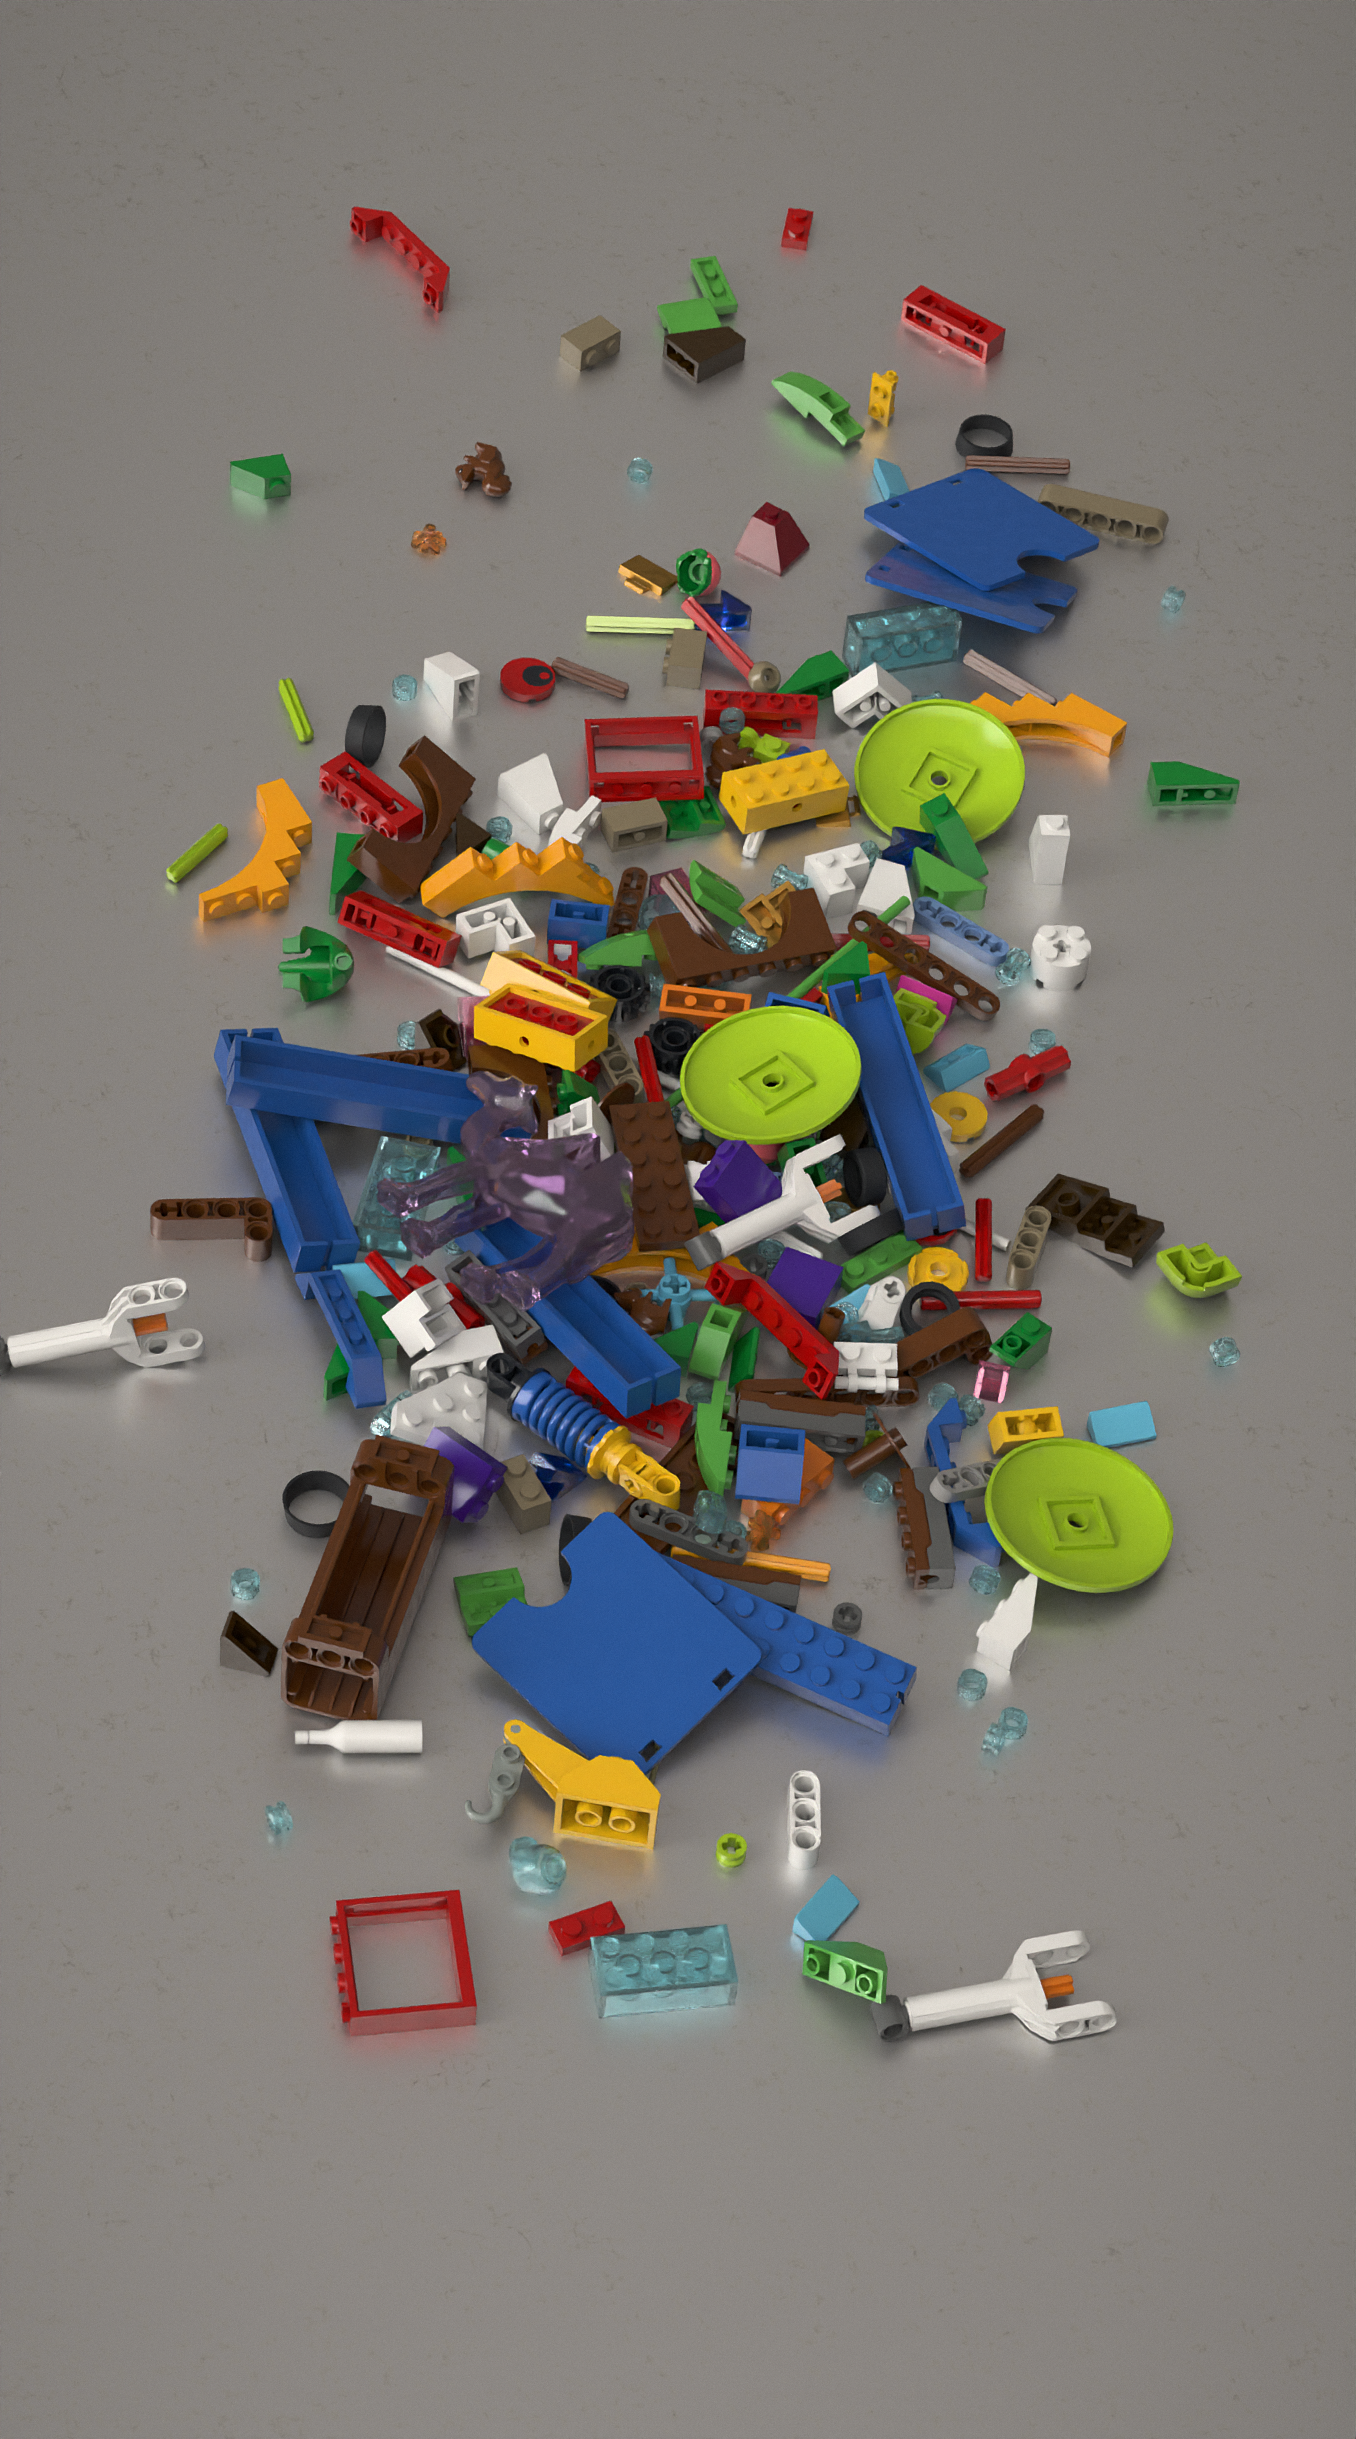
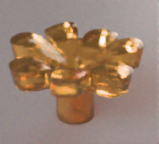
[411,524,447,555]
[744,1510,781,1552]

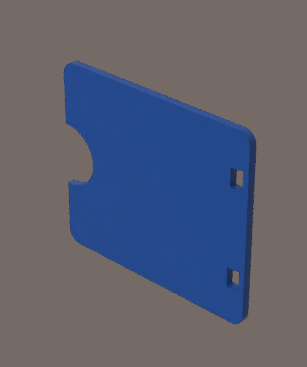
[864,468,1099,591]
[864,541,1078,633]
[472,1512,762,1776]

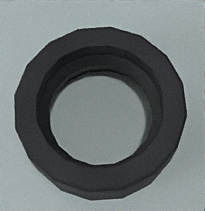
[843,1147,887,1207]
[899,1281,960,1336]

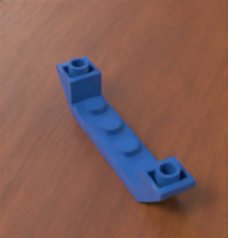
[295,1269,387,1409]
[924,1398,1005,1567]

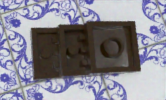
[1025,1174,1165,1268]

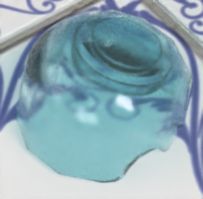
[637,894,680,930]
[512,1844,567,1896]

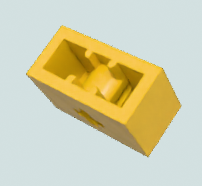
[987,1406,1064,1455]

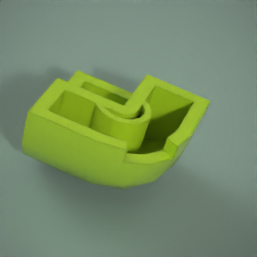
[893,988,946,1054]
[1156,1242,1242,1298]

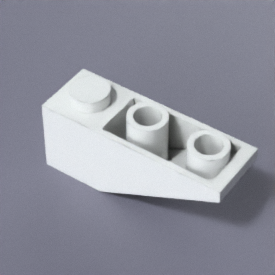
[410,1325,504,1391]
[976,1573,1038,1671]

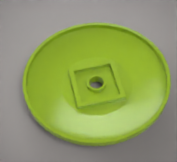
[854,699,1025,850]
[680,1006,862,1145]
[985,1438,1173,1593]

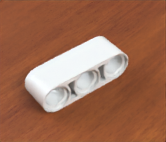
[787,1770,821,1870]

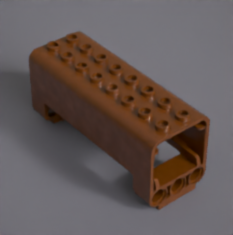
[281,1435,455,1721]

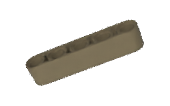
[1037,484,1169,544]

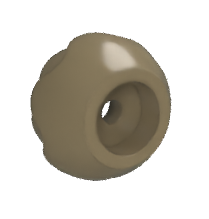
[748,661,781,693]

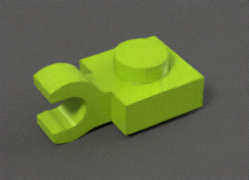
[738,727,791,763]

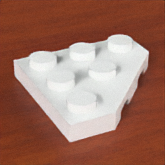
[390,1373,488,1450]

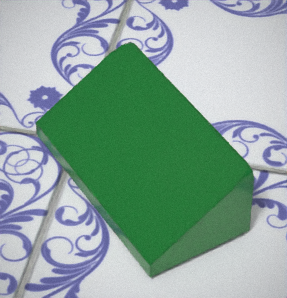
[728,1327,760,1393]

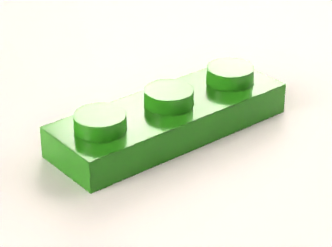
[690,256,738,315]
[840,1230,923,1294]

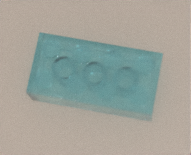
[842,602,962,677]
[353,1136,441,1261]
[588,1924,738,2019]

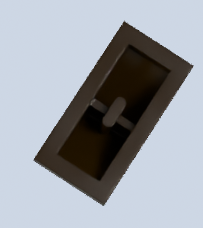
[455,814,492,857]
[220,1610,279,1676]

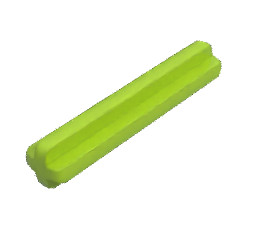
[278,677,314,743]
[166,823,228,883]

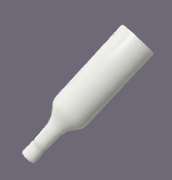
[295,1719,422,1754]

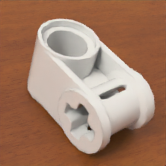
[854,1276,905,1339]

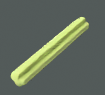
[586,615,695,635]

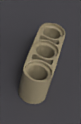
[594,1028,645,1104]
[1005,1206,1051,1290]

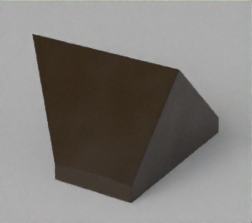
[414,1009,467,1070]

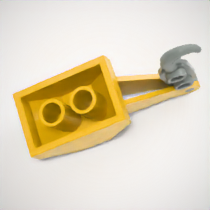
[465,1719,661,1850]

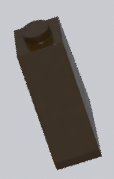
[662,326,746,384]

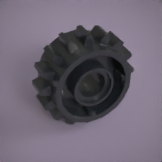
[587,965,651,1022]
[643,1017,704,1075]

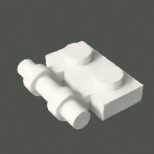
[833,1342,899,1393]

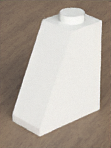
[423,651,480,722]
[498,753,563,835]
[1028,815,1070,885]
[855,858,915,934]

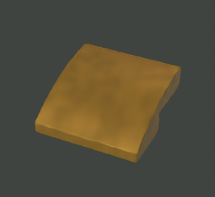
[739,880,796,948]

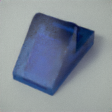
[695,590,752,631]
[881,827,936,869]
[528,1452,587,1503]

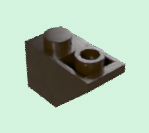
[819,1097,869,1160]

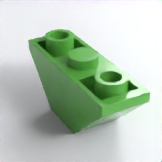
[911,847,988,911]
[688,1302,749,1380]
[802,1940,888,2004]

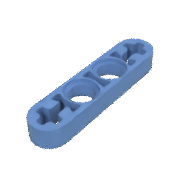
[913,896,1009,967]

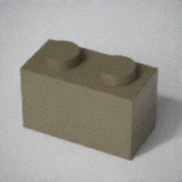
[560,315,621,372]
[662,628,707,690]
[600,797,668,853]
[495,1454,551,1535]

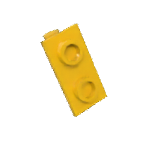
[868,370,899,427]

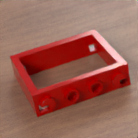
[585,716,704,802]
[329,1890,477,2037]

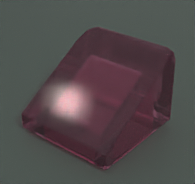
[973,1360,1011,1403]

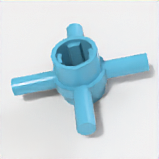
[640,1257,719,1331]

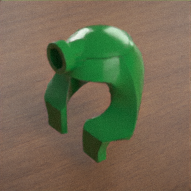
[278,926,354,1002]

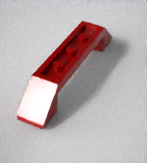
[350,207,450,313]
[704,1261,840,1400]

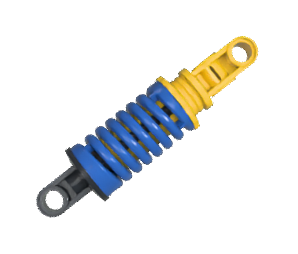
[486,1353,680,1511]

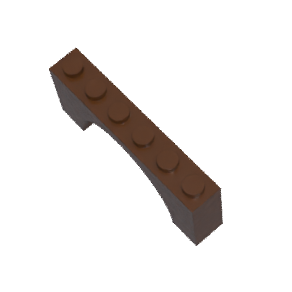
[347,735,476,904]
[647,887,837,988]
[467,1045,569,1199]

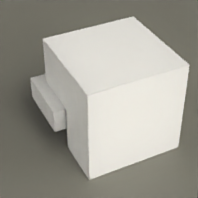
[548,1096,615,1178]
[382,1278,466,1358]

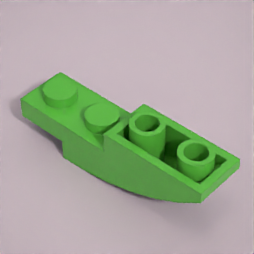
[771,371,865,446]
[577,930,658,970]
[695,1380,737,1502]

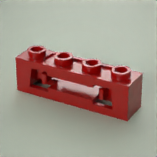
[901,285,1006,364]
[703,689,818,739]
[319,751,423,843]
[337,890,462,968]
[565,1366,694,1449]

